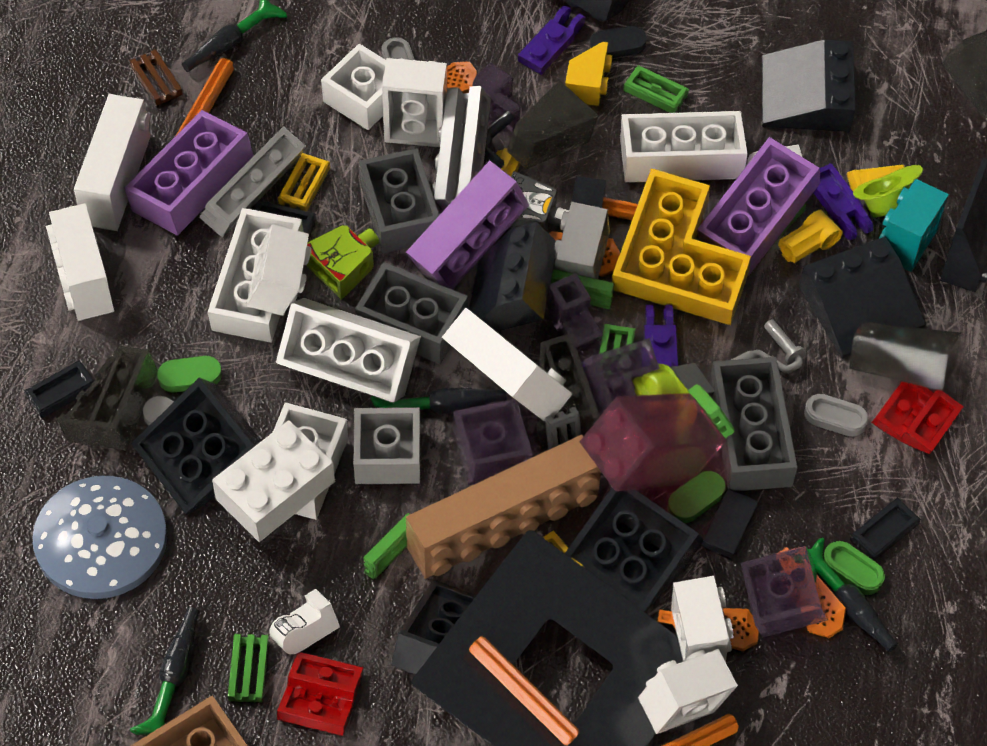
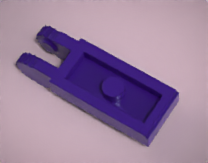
[518,6,586,75]
[813,164,873,241]
[644,305,678,373]

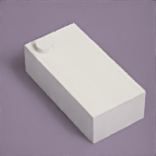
[74,94,151,231]
[620,111,747,182]
[208,208,303,343]
[276,298,421,403]
[442,308,572,421]

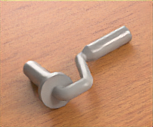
[731,319,806,373]

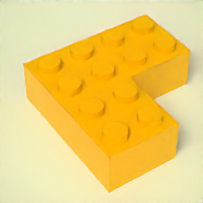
[612,168,751,325]

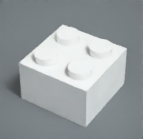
[321,44,386,130]
[246,224,311,316]
[671,576,733,662]
[638,649,738,734]

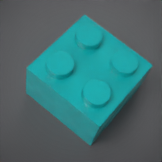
[879,179,949,272]

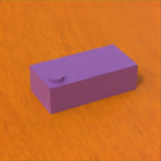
[124,110,254,236]
[697,137,820,275]
[406,160,529,290]

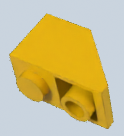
[564,42,612,106]

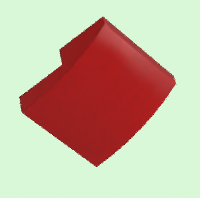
[871,373,964,454]
[277,652,363,736]

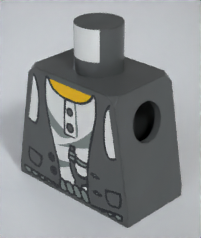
[503,171,569,235]

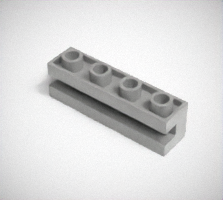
[432,86,491,210]
[199,126,306,237]

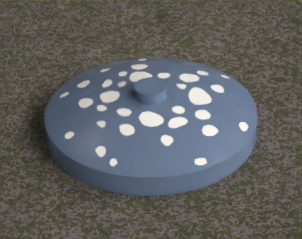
[33,476,167,599]

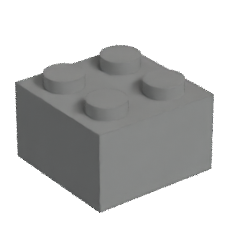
[555,202,610,279]
[353,408,420,484]

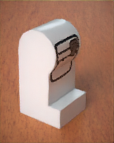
[269,589,340,654]

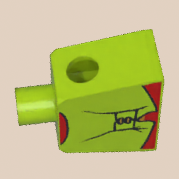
[306,225,379,299]

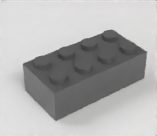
[710,357,797,491]

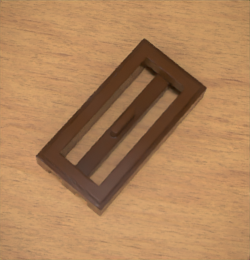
[129,49,183,106]

